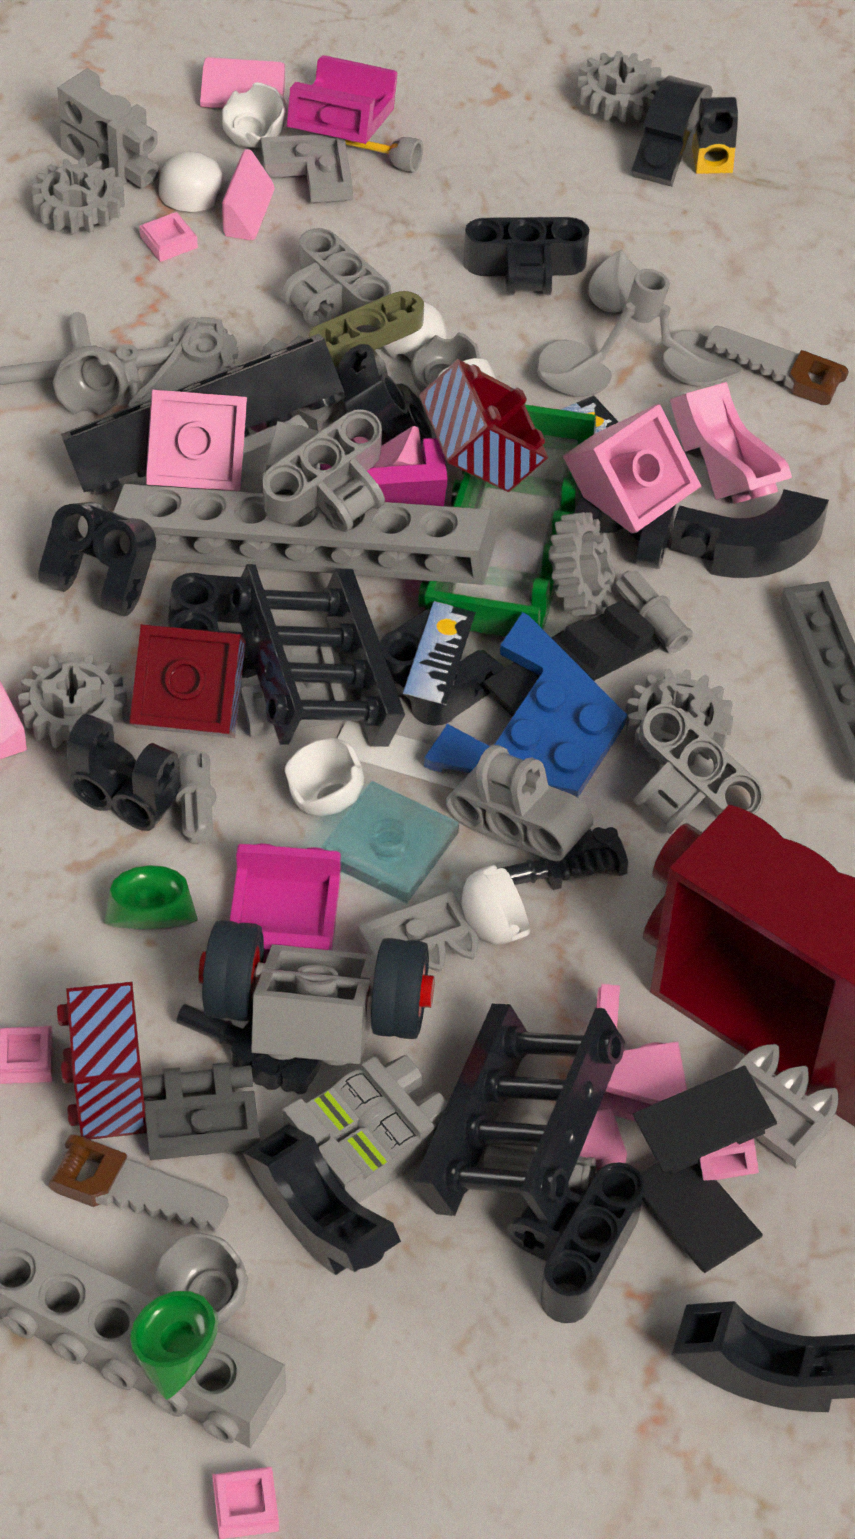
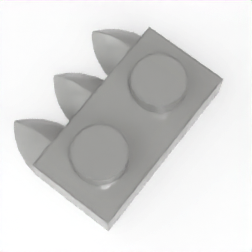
[358,891,478,972]
[733,1044,838,1169]

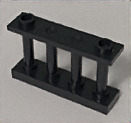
[230,564,405,747]
[413,1003,625,1225]

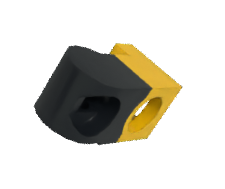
[691,97,738,174]

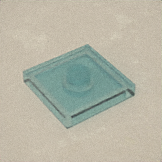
[321,781,459,903]

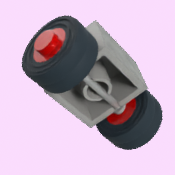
[198,920,435,1066]

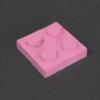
[145,389,247,491]

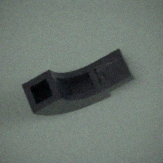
[631,75,713,187]
[671,489,829,578]
[243,1124,401,1275]
[671,1301,855,1412]

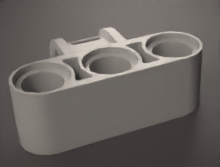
[281,228,391,333]
[263,410,385,532]
[633,704,764,834]
[446,745,594,861]

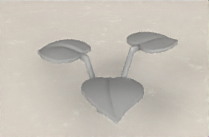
[537,249,742,396]

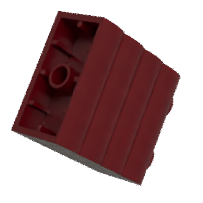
[643,805,855,1127]

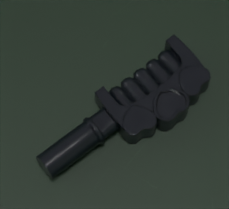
[497,827,629,890]
[176,1004,323,1095]

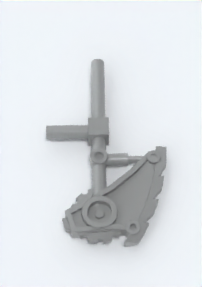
[0,312,244,408]

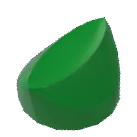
[104,865,198,929]
[130,1291,219,1400]

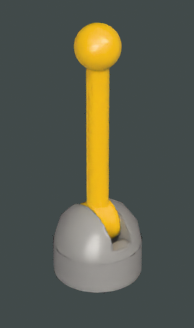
[345,137,423,172]

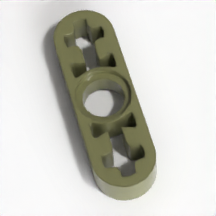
[309,291,424,367]

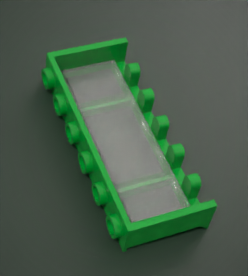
[418,404,596,637]

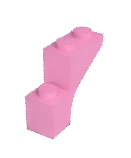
[670,382,792,504]
[570,1041,759,1181]

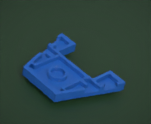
[424,612,627,798]

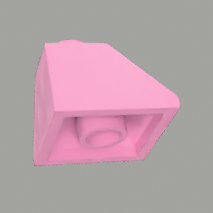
[563,404,701,533]

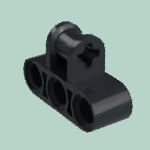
[464,217,590,296]
[507,1162,645,1323]

